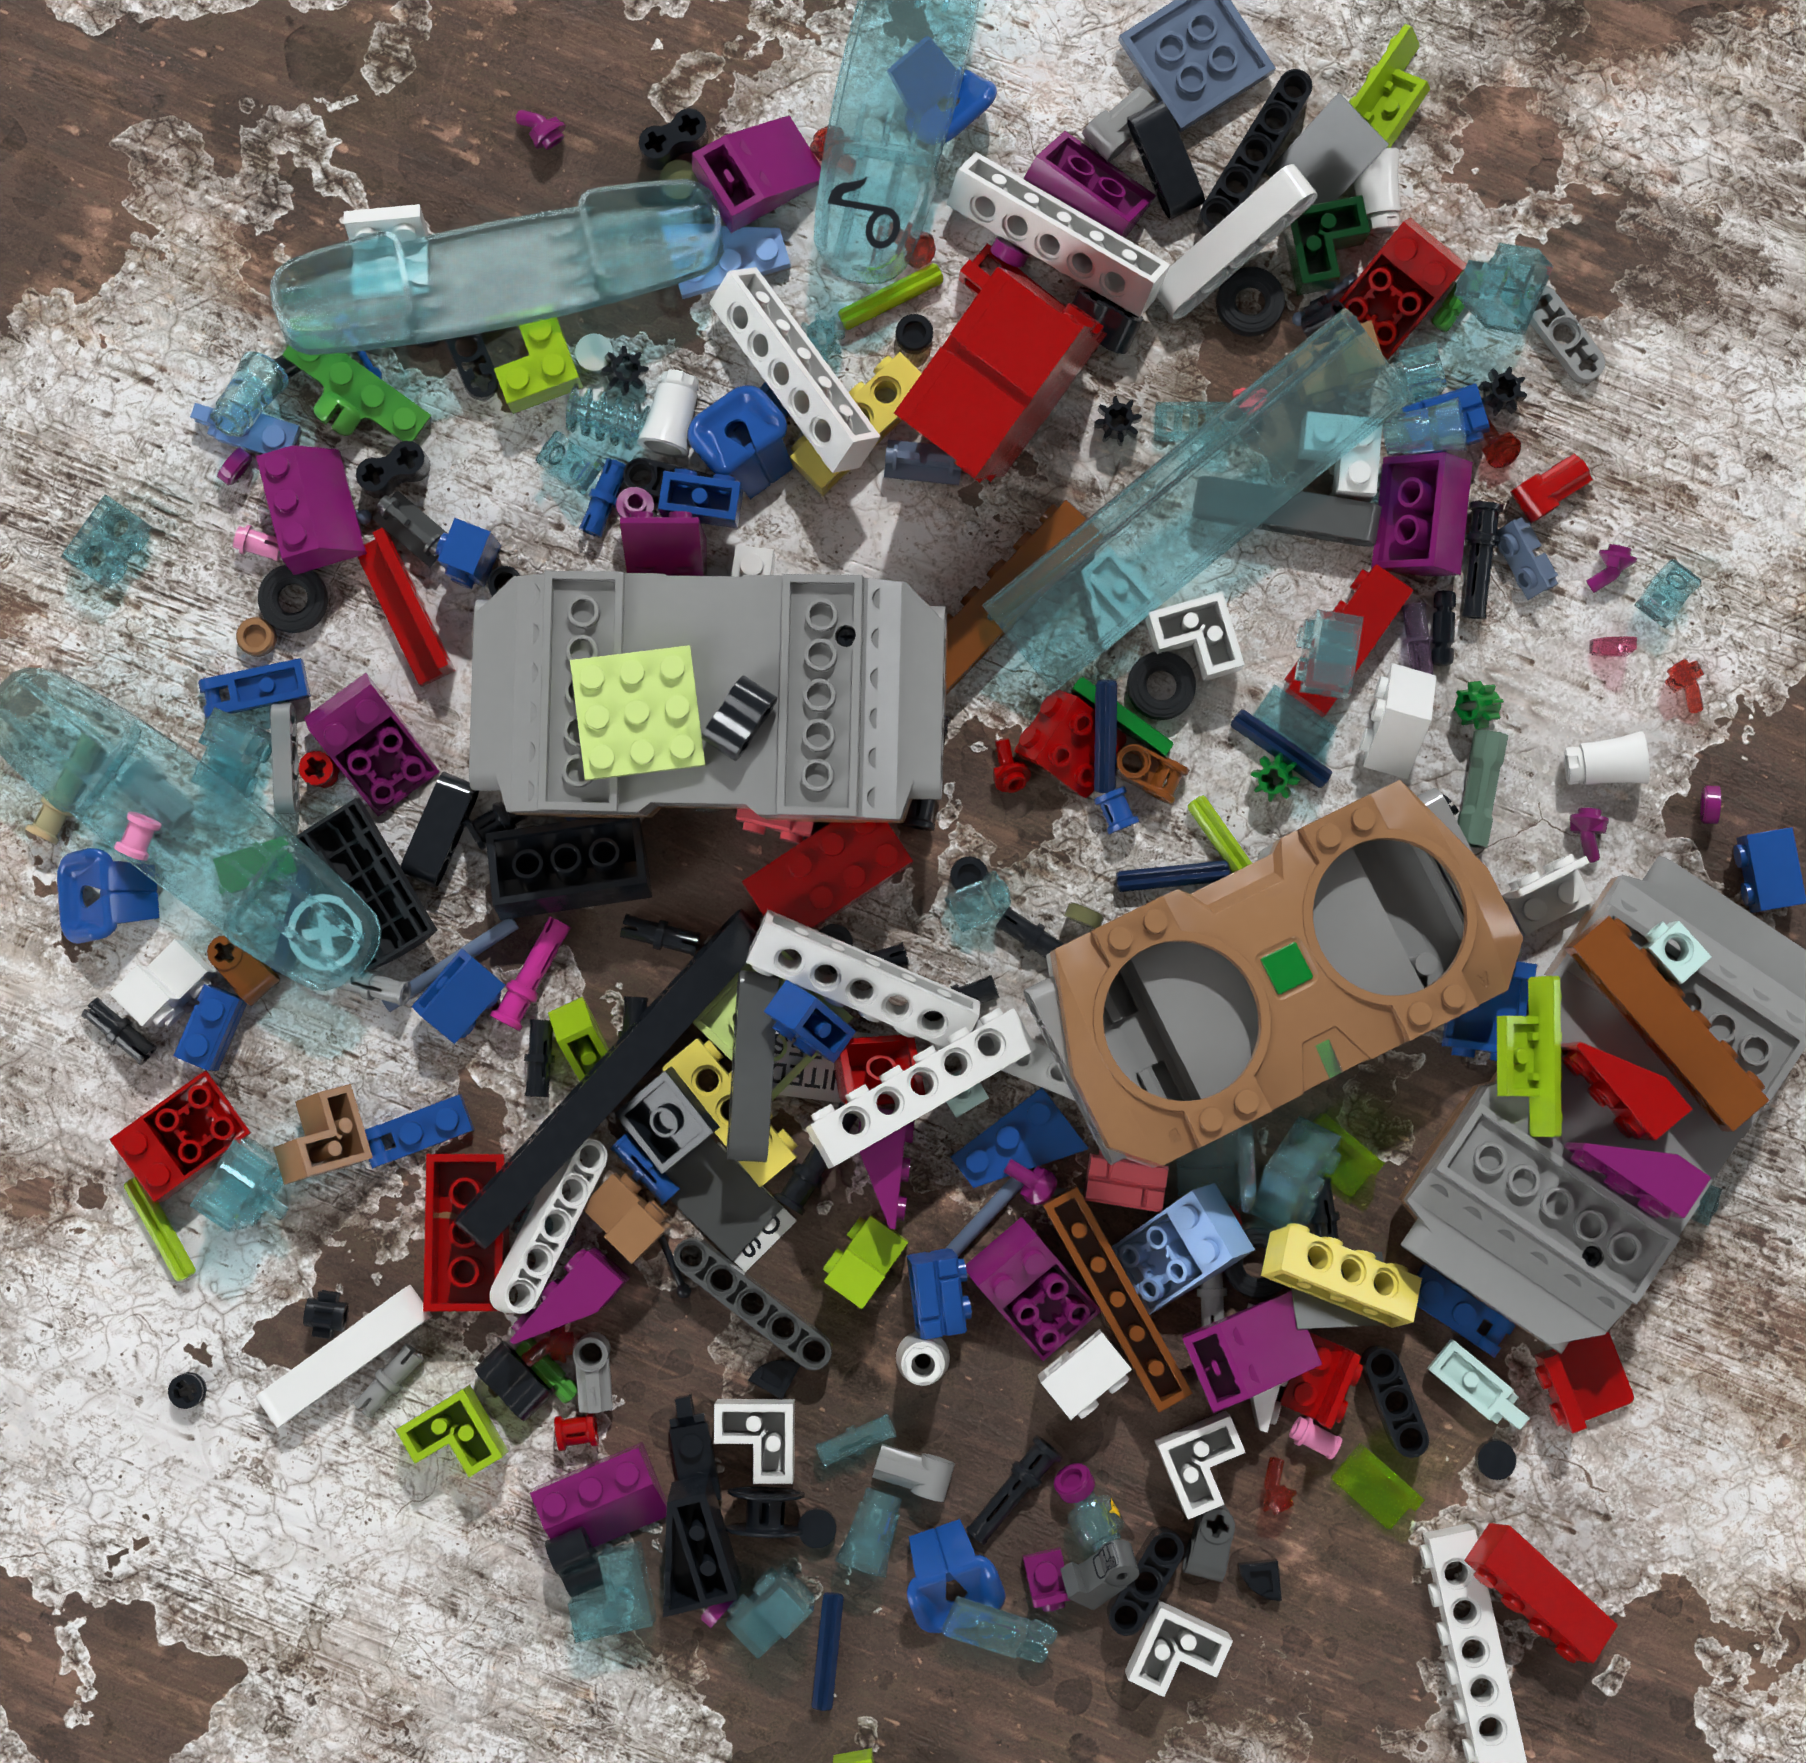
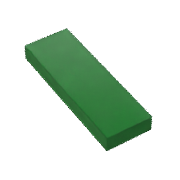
[1071,677,1174,756]

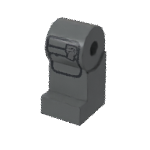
[1060,1540,1139,1610]

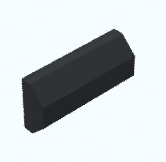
[292,798,438,971]

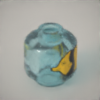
[1067,1491,1125,1553]

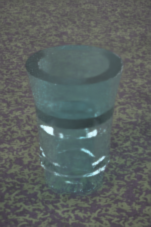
[210,351,289,437]
[1382,397,1467,455]
[835,1487,902,1578]

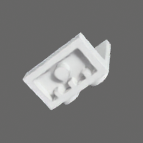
[344,204,429,301]
[1502,854,1594,936]

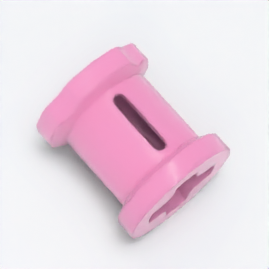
[114,811,162,861]

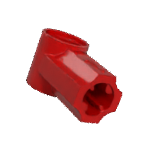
[1510,453,1593,524]

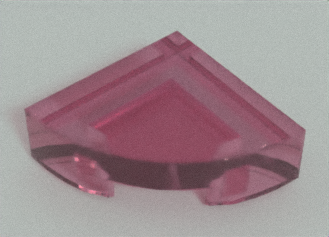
[1589,636,1637,657]

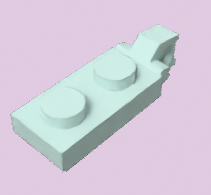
[1427,1339,1530,1430]

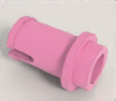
[233,525,281,562]
[1289,1416,1342,1460]

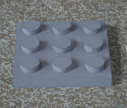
[1118,0,1276,133]

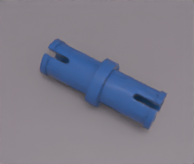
[579,458,626,538]
[610,1133,680,1205]

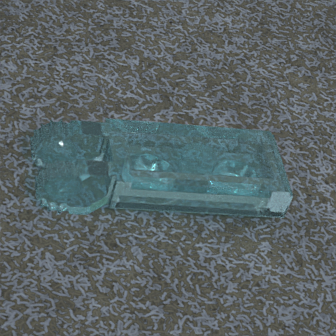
[943,1596,1058,1663]

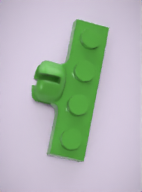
[282,324,431,442]

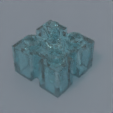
[190,1138,289,1232]

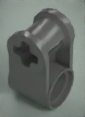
[1182,1505,1235,1582]

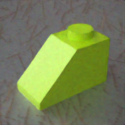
[548,997,609,1081]

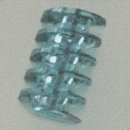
[566,383,650,450]

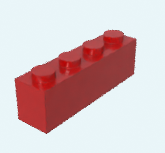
[1284,564,1414,719]
[1464,1523,1618,1664]

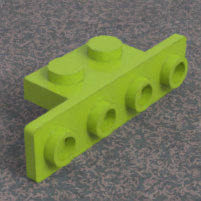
[1349,24,1430,148]
[1497,976,1563,1137]

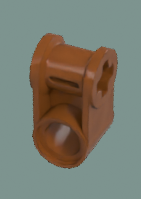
[1116,744,1190,805]
[207,935,280,1006]

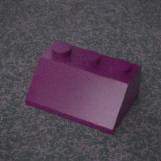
[1023,131,1156,238]
[256,445,367,575]
[1371,452,1473,577]
[530,1442,667,1547]

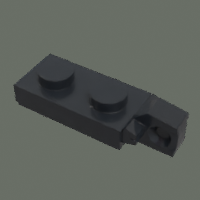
[669,1394,722,1500]

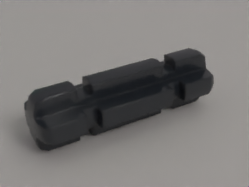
[1431,590,1456,666]

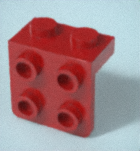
[1013,688,1127,798]
[1534,1332,1634,1434]

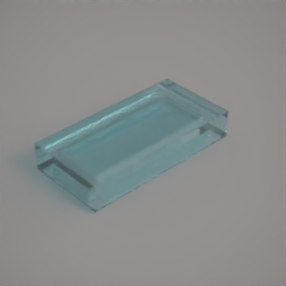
[1253,684,1337,759]

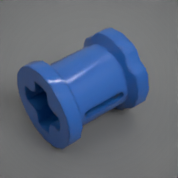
[1093,786,1139,834]

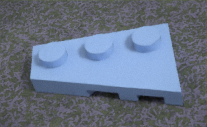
[660,224,791,299]

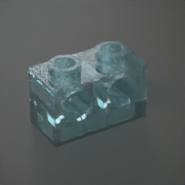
[61,494,152,589]

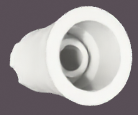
[1353,148,1401,234]
[637,369,699,458]
[1564,730,1650,785]
[896,1332,950,1386]

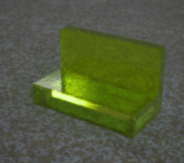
[1292,1113,1385,1197]
[1331,1443,1425,1529]

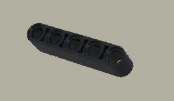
[1197,69,1313,237]

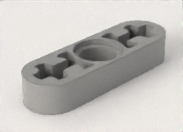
[1521,285,1605,384]
[270,703,300,815]

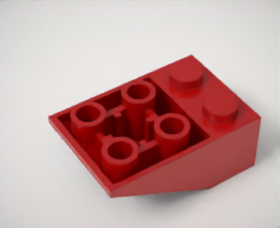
[1339,217,1468,360]
[1561,1042,1693,1140]
[109,1070,252,1202]

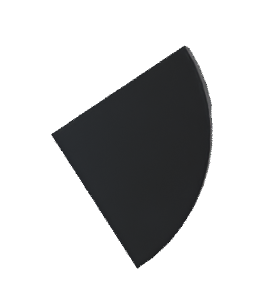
[748,1359,801,1400]
[1238,1559,1282,1601]

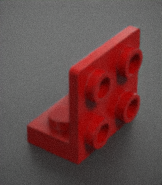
[1278,1331,1363,1429]

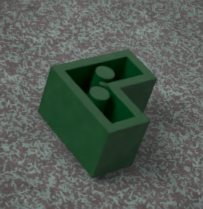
[1283,195,1370,296]

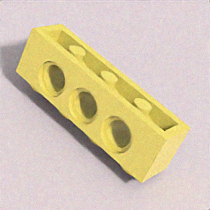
[790,352,922,496]
[662,1038,798,1188]
[1261,1223,1422,1328]

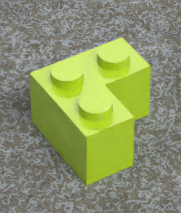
[494,307,584,414]
[823,1214,908,1309]
[395,1385,509,1477]

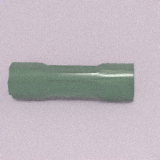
[1457,729,1508,849]

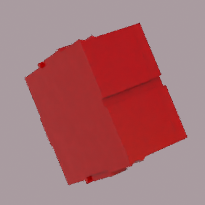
[894,266,1107,483]

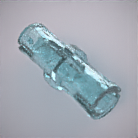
[816,1413,896,1468]

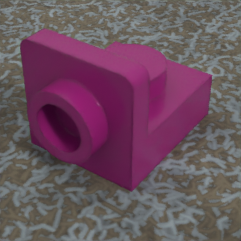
[1022,1547,1070,1612]

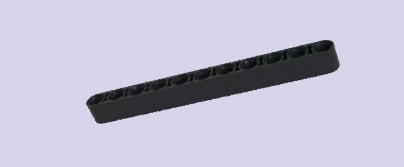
[454,909,760,1249]

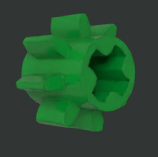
[1453,681,1504,729]
[1251,753,1301,802]

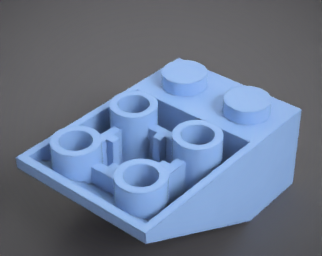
[1111,1183,1255,1315]

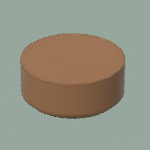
[236,617,277,657]

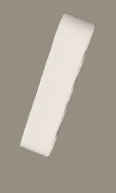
[1157,164,1318,320]
[489,1139,608,1314]
[255,1285,432,1429]

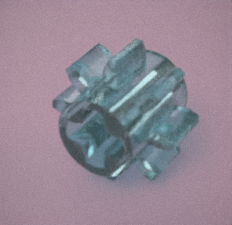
[801,313,845,363]

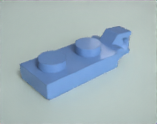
[190,402,302,455]

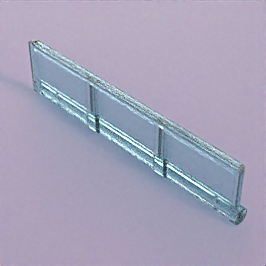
[982,308,1414,693]

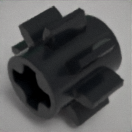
[1301,295,1349,343]
[599,346,649,396]
[1478,366,1527,416]
[1094,396,1142,446]
[303,1290,349,1339]

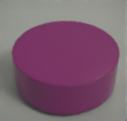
[990,236,1030,268]
[217,447,252,486]
[1700,785,1721,824]
[1054,1463,1095,1503]
[701,1600,735,1628]

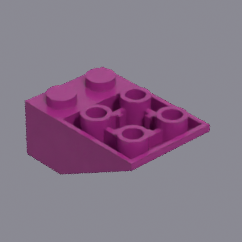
[692,115,828,233]
[620,511,707,576]
[304,673,440,817]
[858,1107,915,1229]
[1564,1142,1711,1220]
[966,1217,1101,1361]
[509,1247,631,1345]
[1182,1291,1322,1413]

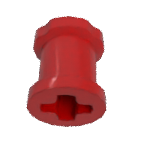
[299,751,340,789]
[554,1413,599,1451]

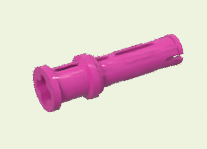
[490,916,571,1031]

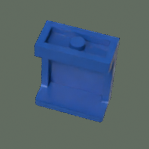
[1442,962,1537,1061]

